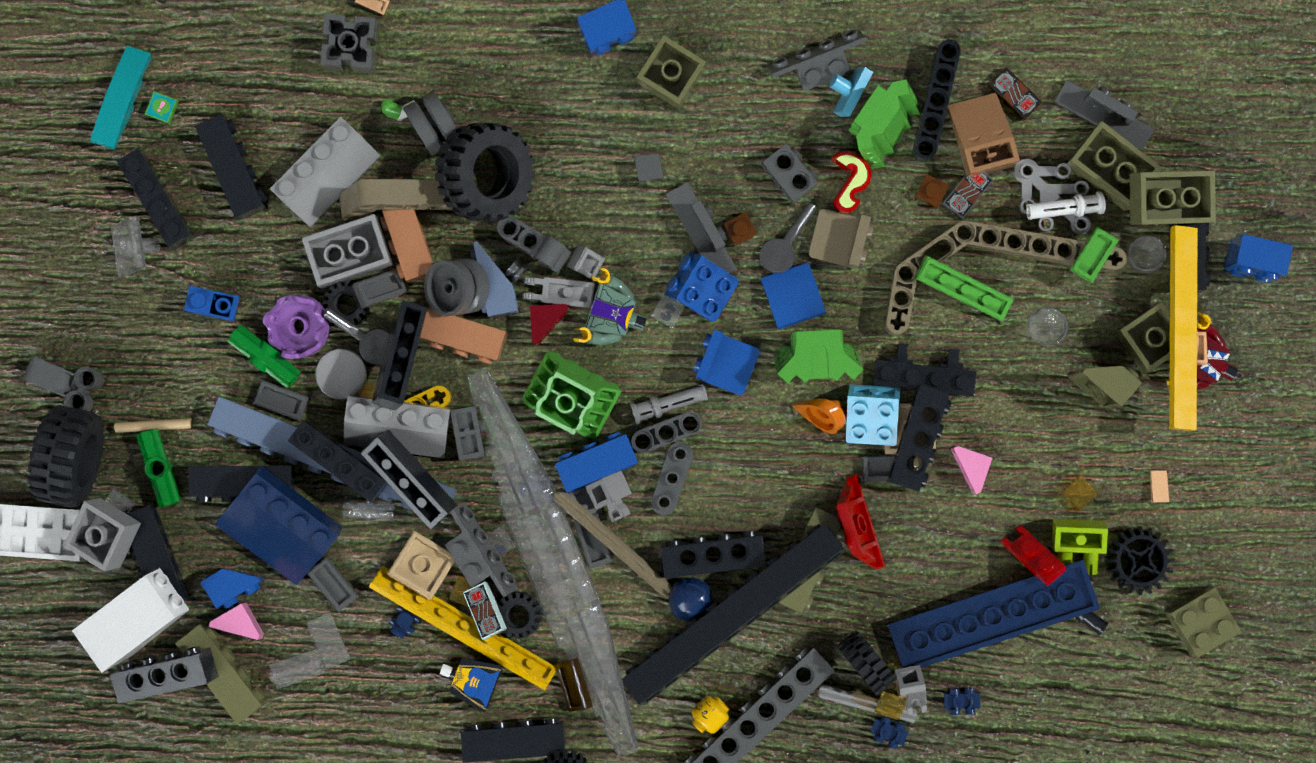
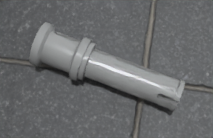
[630,385,708,425]

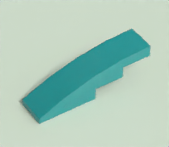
[90,46,152,150]

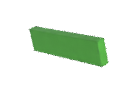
[914,255,1014,322]

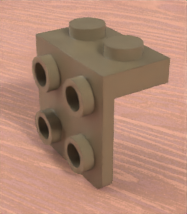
[809,209,874,269]

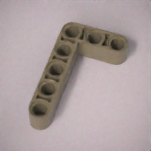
[340,179,453,221]

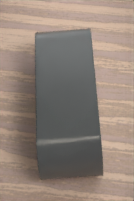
[631,412,702,453]

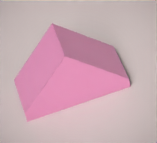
[951,446,992,494]
[209,603,264,640]

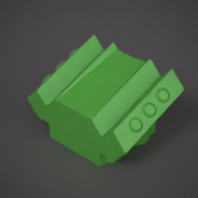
[849,79,920,169]
[774,329,864,383]
[522,351,622,439]

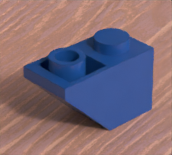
[184,286,240,321]
[200,568,265,609]

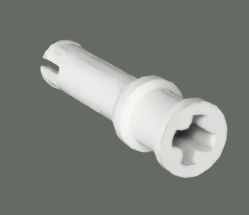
[1026,191,1106,220]

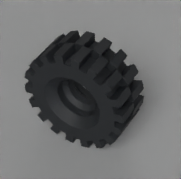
[837,630,897,696]

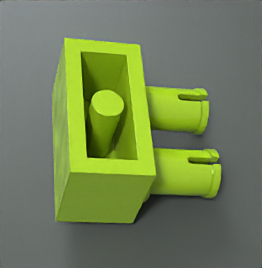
[1051,519,1108,575]

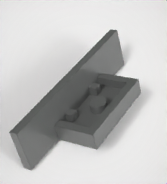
[766,30,867,91]
[1054,80,1155,152]
[666,182,737,274]
[445,503,519,597]

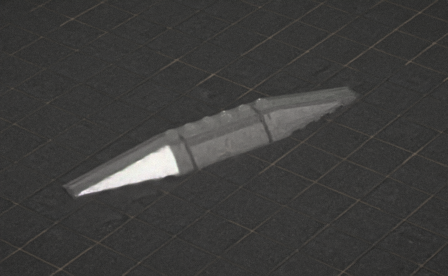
[468,368,639,757]

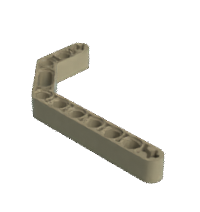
[884,221,1127,336]

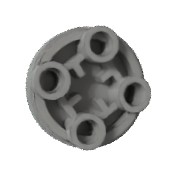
[316,349,367,400]

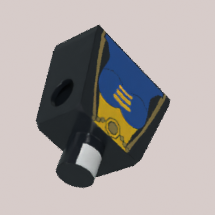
[439,657,503,713]

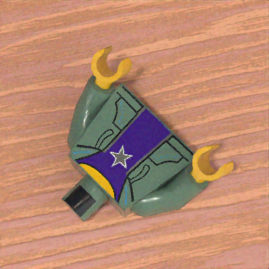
[573,266,648,346]

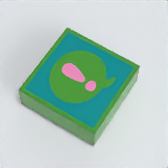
[145,91,179,124]

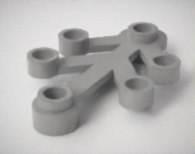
[1014,159,1091,236]

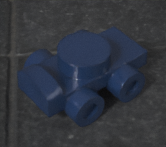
[388,605,422,639]
[943,688,981,715]
[870,716,909,749]

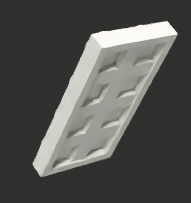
[0,504,82,561]

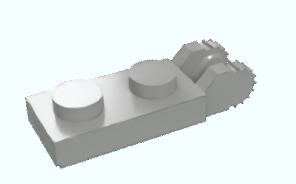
[522,277,595,309]

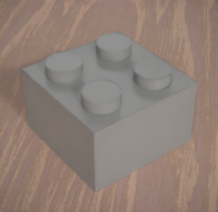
[64,498,141,571]

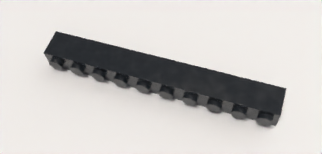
[621,524,847,705]

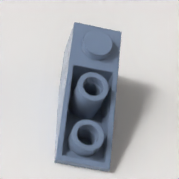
[470,241,519,318]

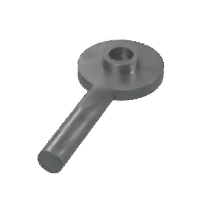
[760,202,817,274]
[322,308,389,364]

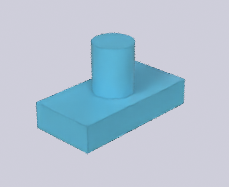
[829,67,873,117]

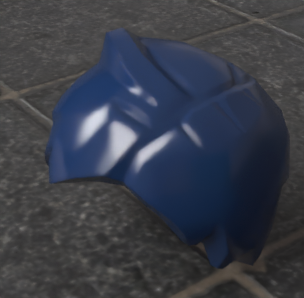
[669,577,713,622]

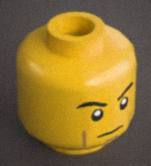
[691,695,729,734]

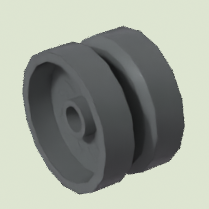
[403,90,457,156]
[424,258,490,316]

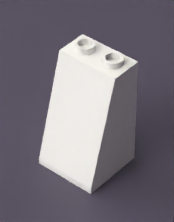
[72,568,189,673]

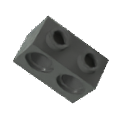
[761,143,818,205]

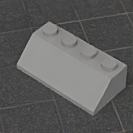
[270,117,381,228]
[343,395,451,458]

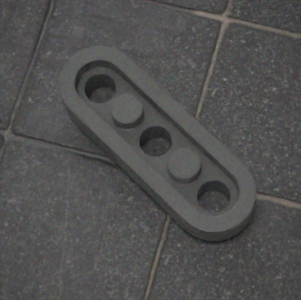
[652,442,693,515]

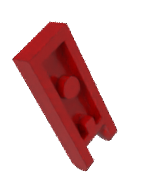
[1000,525,1066,586]

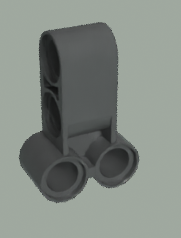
[497,216,571,274]
[22,355,104,411]

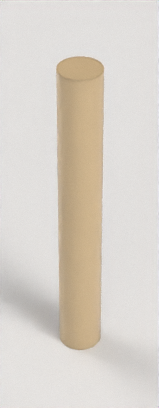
[114,418,192,433]

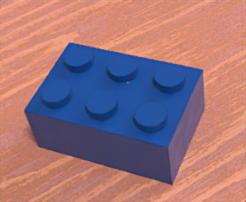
[555,432,639,493]

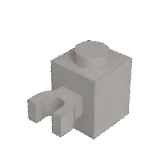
[586,471,632,522]
[895,665,927,715]

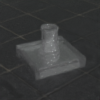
[111,217,160,277]

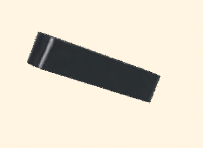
[912,39,961,163]

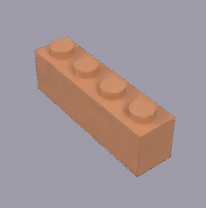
[380,176,434,283]
[419,308,507,365]

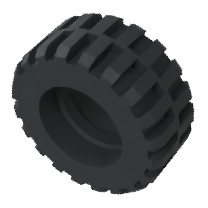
[435,123,535,221]
[27,405,104,508]

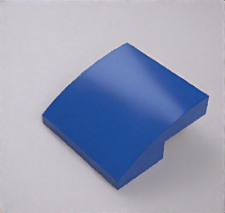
[761,263,826,330]

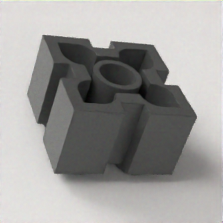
[320,14,379,74]

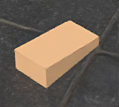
[355,0,390,16]
[1197,332,1208,365]
[1150,470,1169,503]

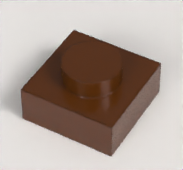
[915,174,949,209]
[723,212,757,247]

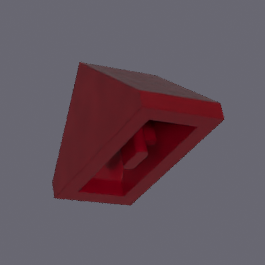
[530,304,570,347]

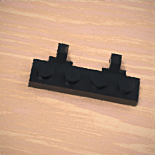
[872,343,977,397]

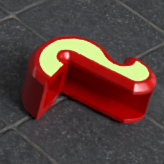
[831,151,872,215]

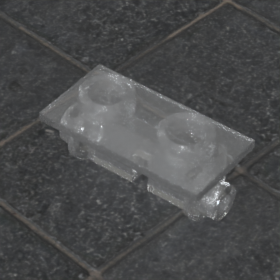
[269,649,325,689]

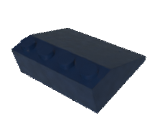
[215,466,343,585]

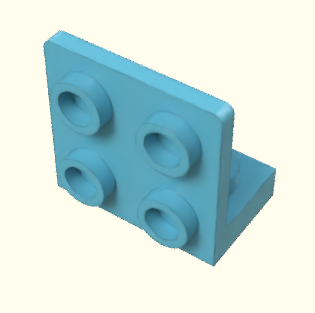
[846,384,900,446]

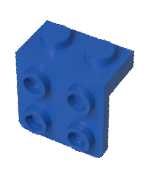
[664,252,738,322]
[693,329,760,395]

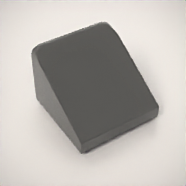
[634,154,664,184]

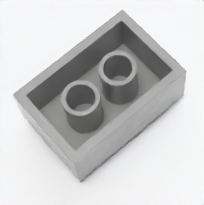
[302,214,394,289]

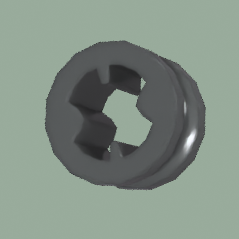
[505,258,529,283]

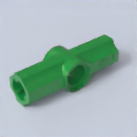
[227,325,301,388]
[136,428,182,508]

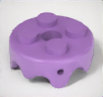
[263,294,329,359]

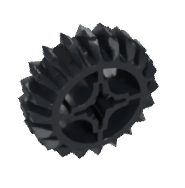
[1104,526,1175,595]

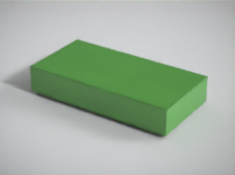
[1069,226,1119,284]

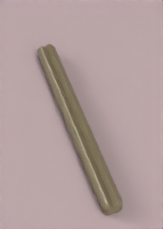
[552,488,672,596]

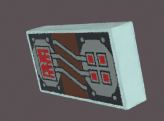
[463,582,507,640]

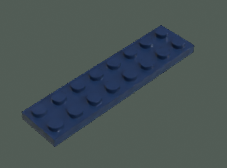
[888,559,1100,668]

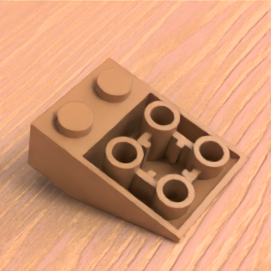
[948,93,1020,178]

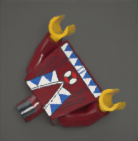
[1167,312,1238,390]

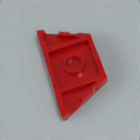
[837,474,886,570]

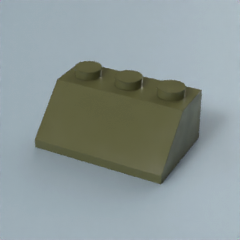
[1068,366,1142,410]

